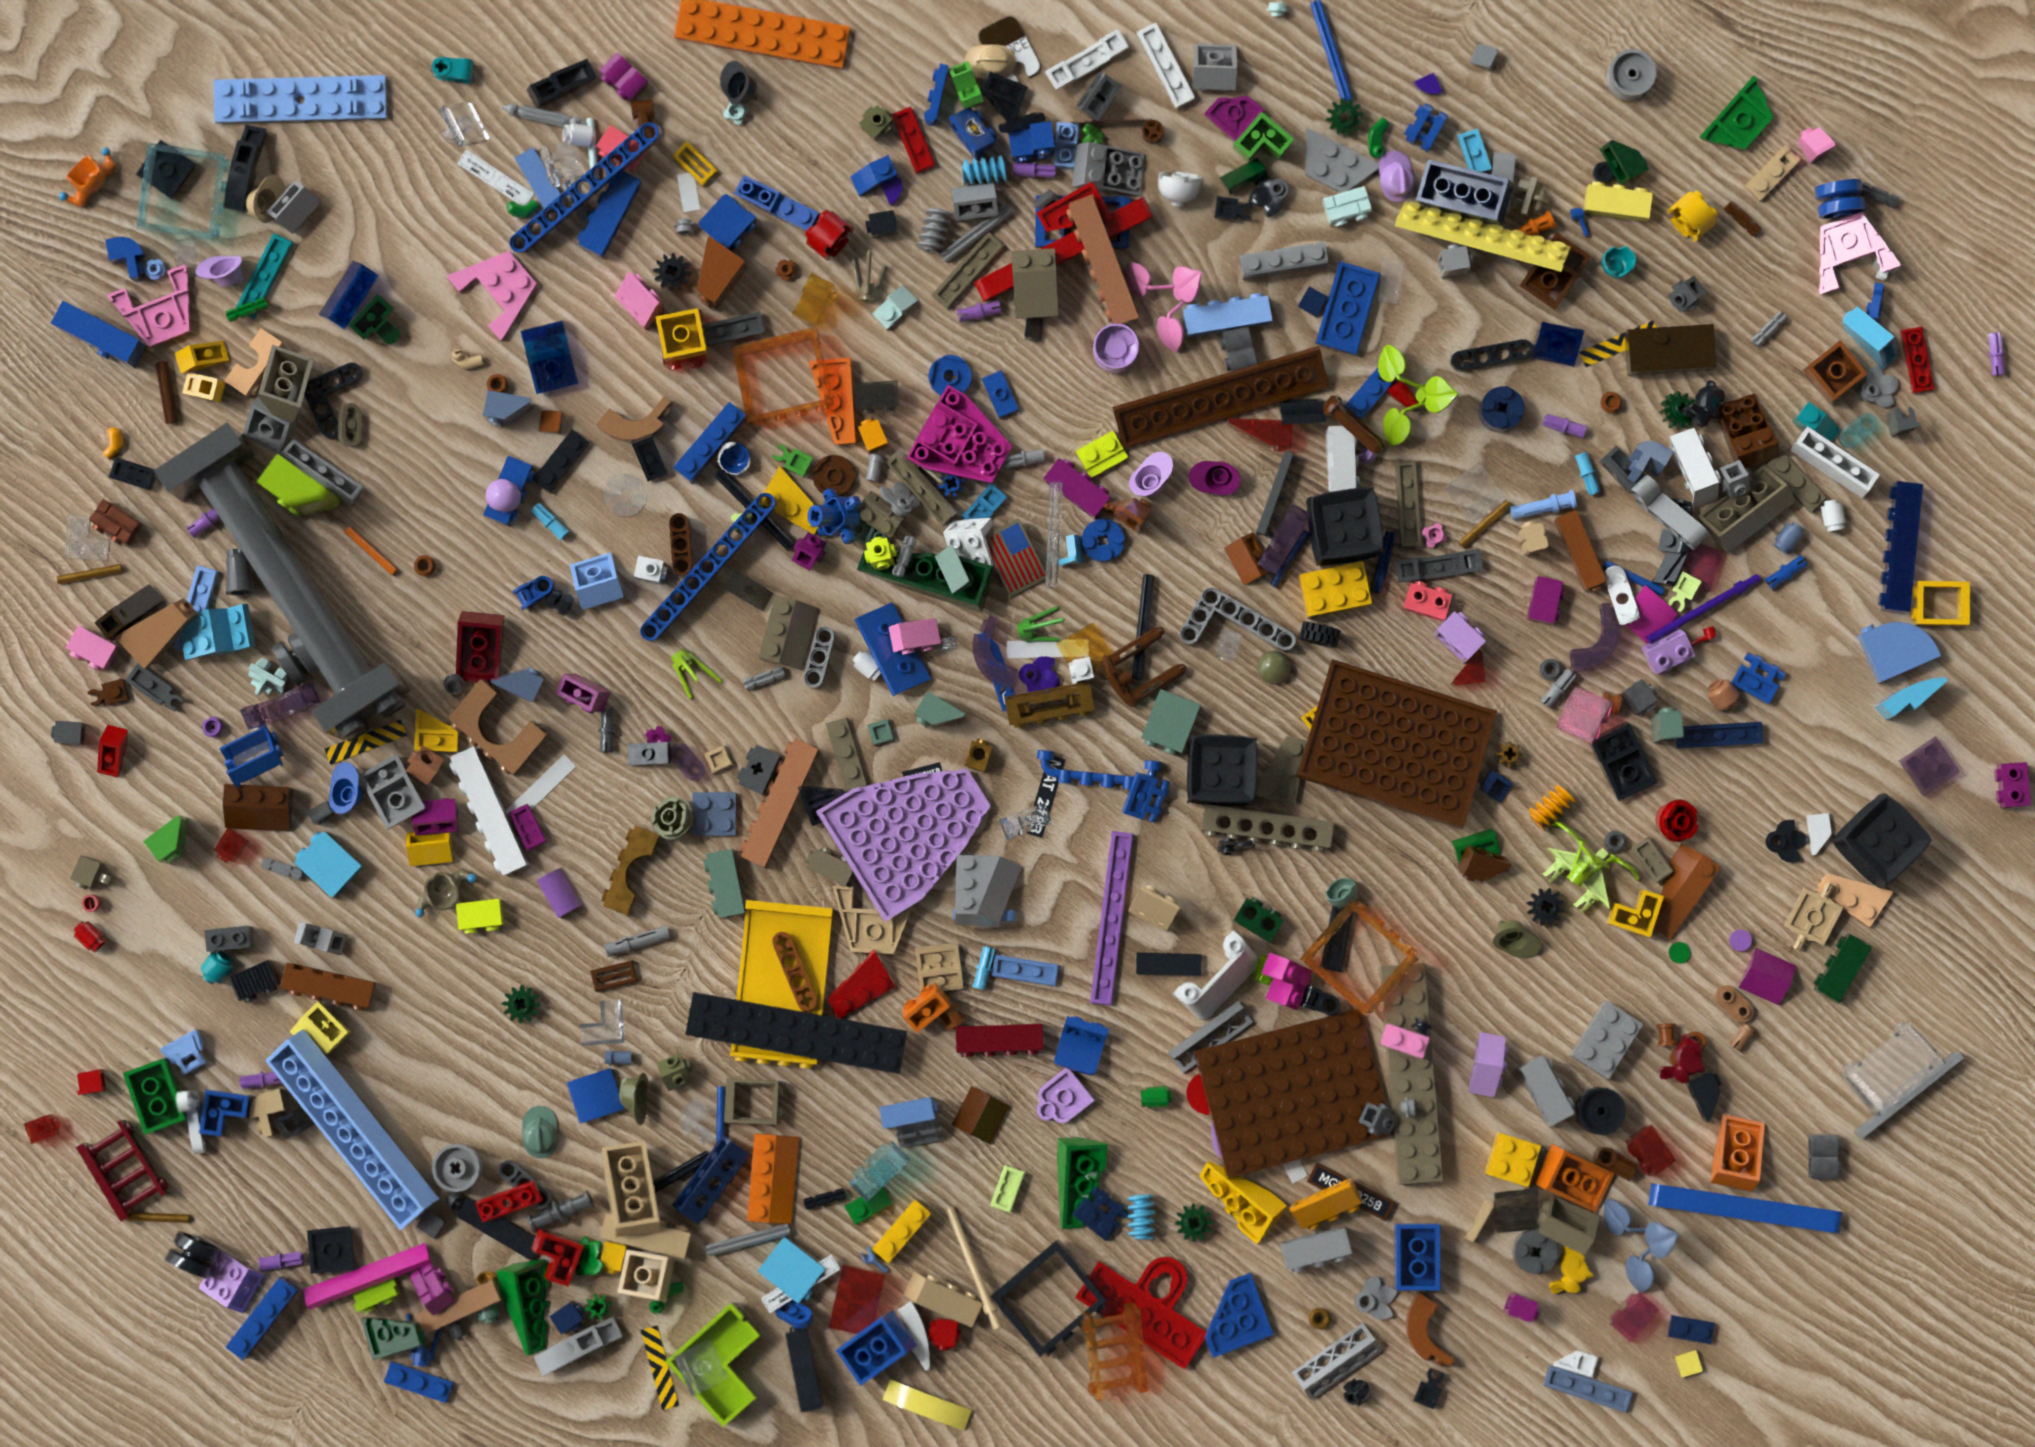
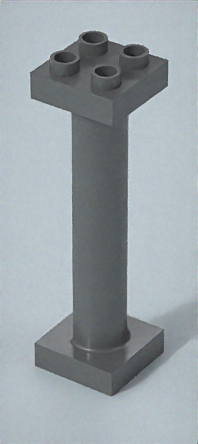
[154,423,410,742]

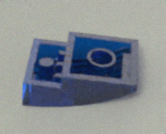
[520,320,578,394]

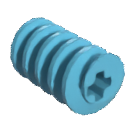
[962,155,1007,186]
[1128,1194,1155,1239]

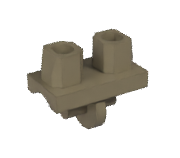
[1512,177,1550,220]

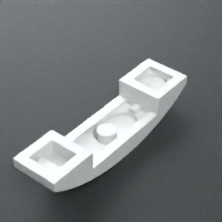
[1045,29,1129,90]

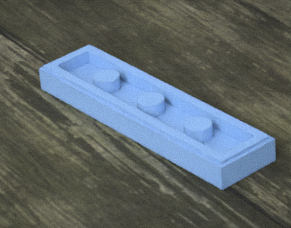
[173,565,219,651]

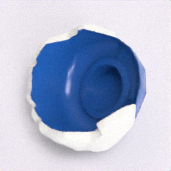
[718,442,751,475]

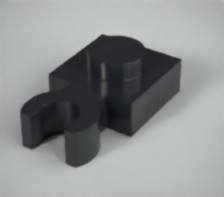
[1214,196,1253,221]
[1413,1368,1444,1410]

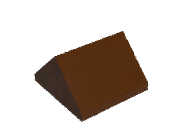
[952,1086,1010,1144]

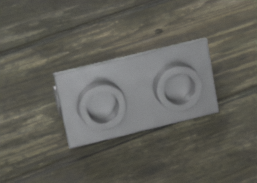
[896,1119,942,1148]

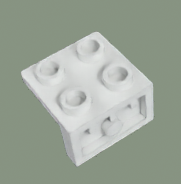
[943,518,994,567]

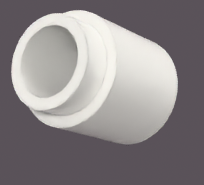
[562,123,595,147]
[1821,499,1846,532]
[852,650,881,681]

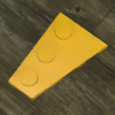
[761,466,818,535]

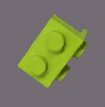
[353,1278,400,1314]

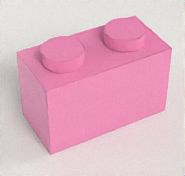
[889,618,941,655]
[66,625,120,671]
[1379,1024,1429,1059]

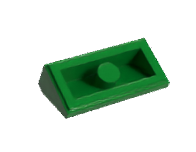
[1452,829,1501,864]

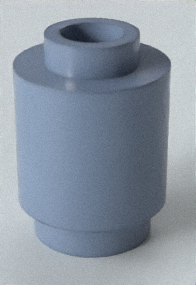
[1773,522,1805,555]

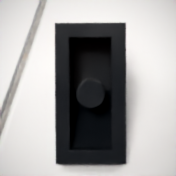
[1686,1071,1721,1122]

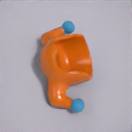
[59,148,116,207]

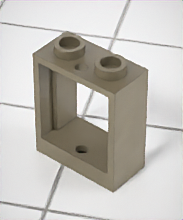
[724,1079,783,1125]
[1537,1194,1600,1255]

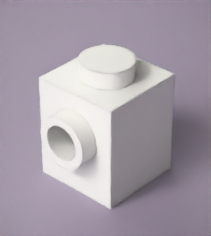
[634,556,668,584]

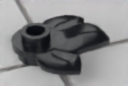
[1248,176,1289,217]
[1765,820,1809,863]
[1217,838,1255,856]

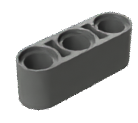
[498,1160,553,1208]

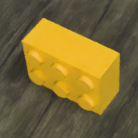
[1298,561,1372,619]

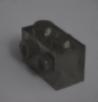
[855,380,900,415]

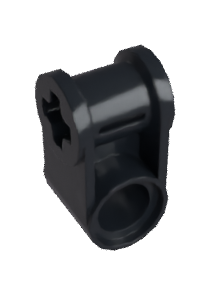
[1300,985,1340,1015]

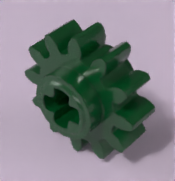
[1326,98,1364,136]
[1659,391,1695,430]
[502,985,541,1023]
[1174,1203,1213,1242]

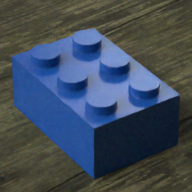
[1394,1223,1440,1290]
[835,1310,918,1386]

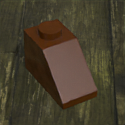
[1457,845,1512,882]

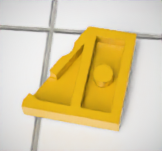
[414,709,459,752]

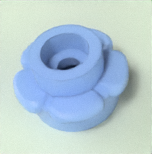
[144,259,166,280]

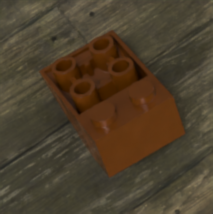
[1719,393,1779,468]

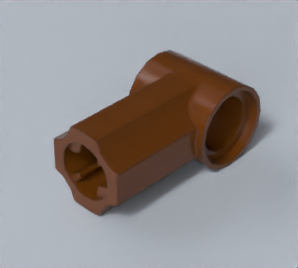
[631,99,655,138]
[1593,1147,1638,1181]

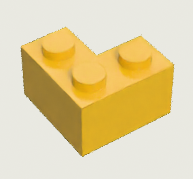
[1606,889,1664,938]

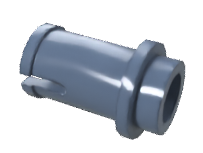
[605,1049,631,1066]

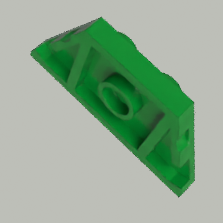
[1699,75,1773,151]

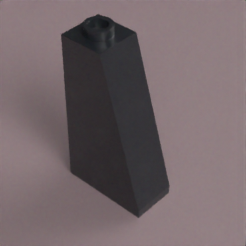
[785,1327,824,1413]

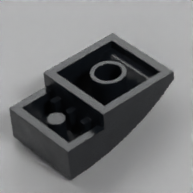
[1588,722,1658,801]

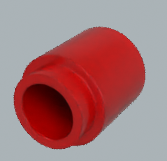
[73,921,106,953]

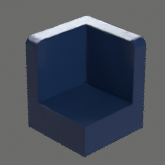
[1479,770,1513,802]

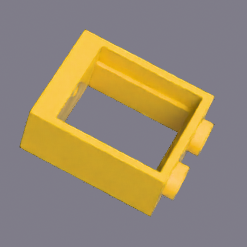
[1910,581,1970,627]

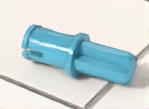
[1575,452,1600,495]
[531,503,570,541]
[972,946,995,990]

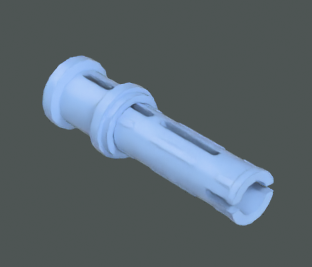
[1510,490,1577,520]

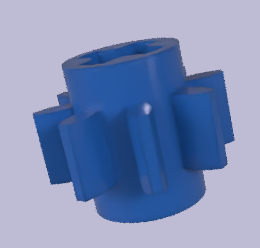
[939,474,965,498]

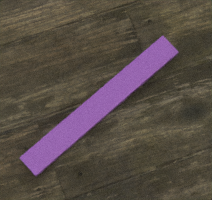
[1090,831,1133,1006]

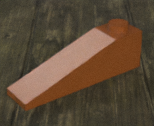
[1103,498,1153,533]
[1654,843,1721,939]

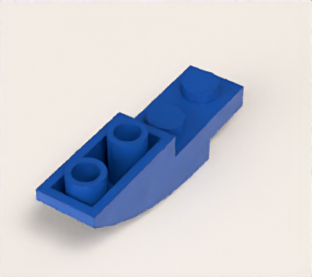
[734,175,821,231]

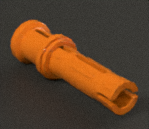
[1514,210,1556,236]

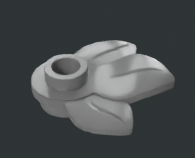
[1860,365,1899,407]
[880,482,920,517]
[1355,1276,1397,1319]

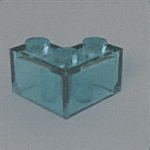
[849,1140,911,1202]

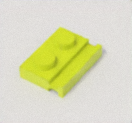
[1075,431,1128,478]

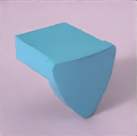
[1058,535,1084,566]

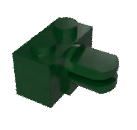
[348,292,400,344]

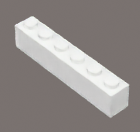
[449,746,529,876]

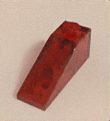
[1227,418,1292,452]

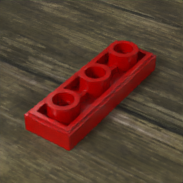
[1900,326,1934,394]
[475,1180,543,1222]

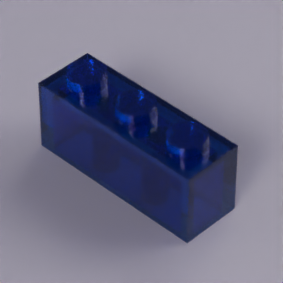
[319,260,379,330]

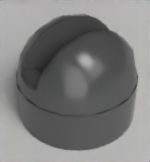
[445,1192,465,1211]

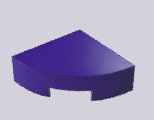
[1414,73,1442,95]
[881,177,903,206]

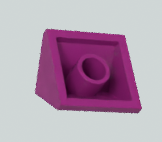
[1738,948,1796,1005]

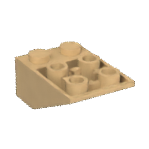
[1128,885,1180,931]

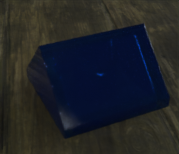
[1532,322,1584,367]

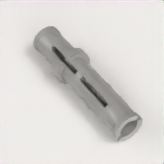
[604,925,670,957]

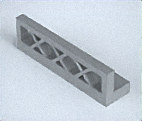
[1168,1001,1253,1073]
[1292,1323,1382,1400]

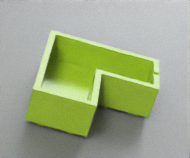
[665,1302,761,1427]

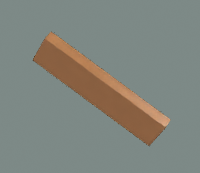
[414,1280,502,1335]

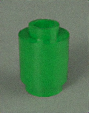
[1140,1086,1172,1109]

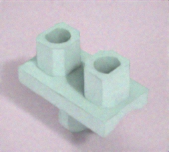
[248,658,288,696]

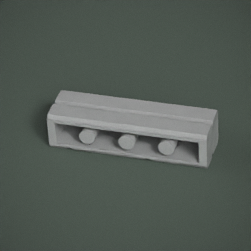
[1239,241,1328,280]

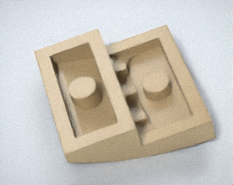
[915,942,964,991]

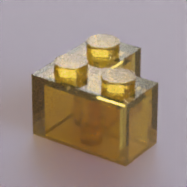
[792,272,837,329]

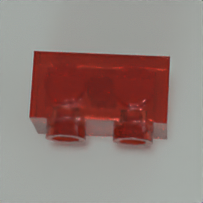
[1625,1125,1677,1177]

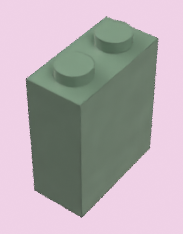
[1141,689,1200,756]

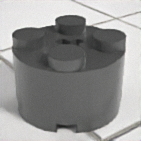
[1512,1229,1558,1274]

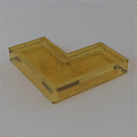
[1056,622,1112,671]

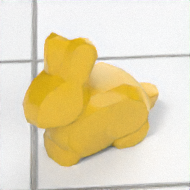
[1549,1246,1593,1294]

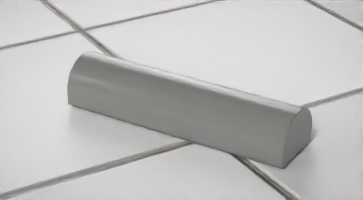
[280,439,364,506]

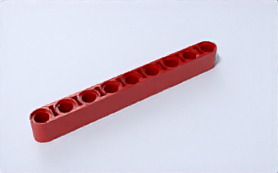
[974,197,1154,302]

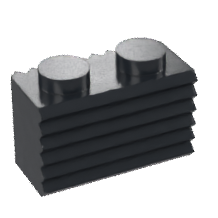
[228,960,281,1003]

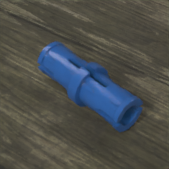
[1765,555,1808,590]

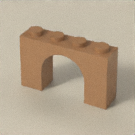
[448,679,550,775]

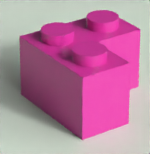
[1262,953,1313,1011]

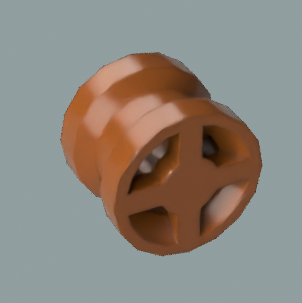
[1600,692,1622,716]

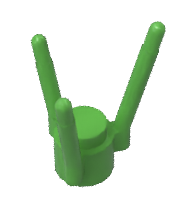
[1017,606,1065,643]

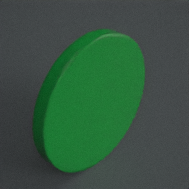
[1668,942,1690,963]

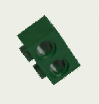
[1232,897,1284,943]

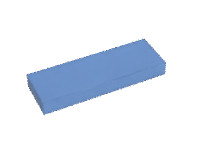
[515,147,561,213]
[992,955,1059,986]

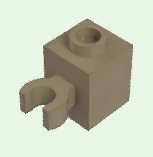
[70,855,114,890]

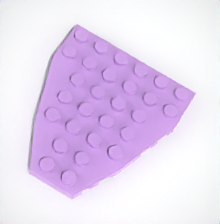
[816,769,990,922]

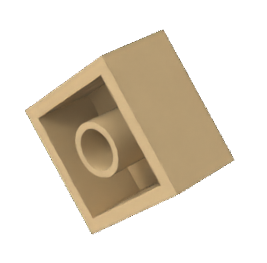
[618,1250,675,1303]

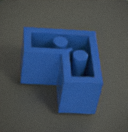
[1008,121,1055,163]
[199,1090,253,1136]

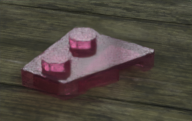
[1684,544,1723,591]

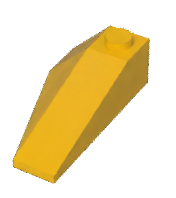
[1199,1161,1287,1245]

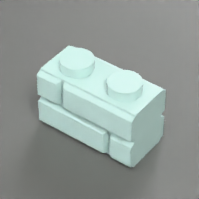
[1322,186,1372,227]

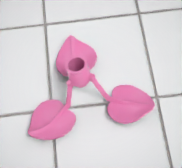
[1126,262,1202,352]

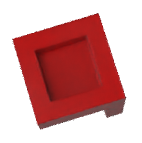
[76,1069,107,1095]

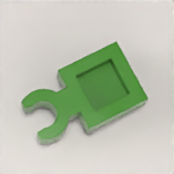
[772,445,813,478]

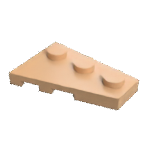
[1815,873,1894,927]

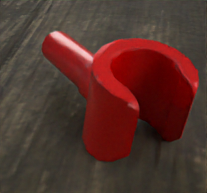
[1690,626,1716,647]

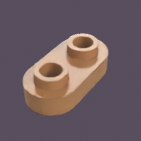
[1715,985,1753,1022]

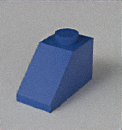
[850,155,898,196]

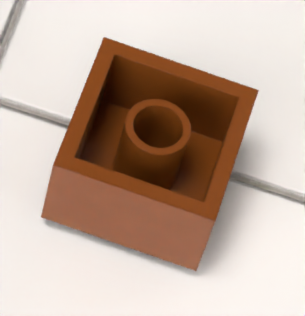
[1803,340,1868,403]

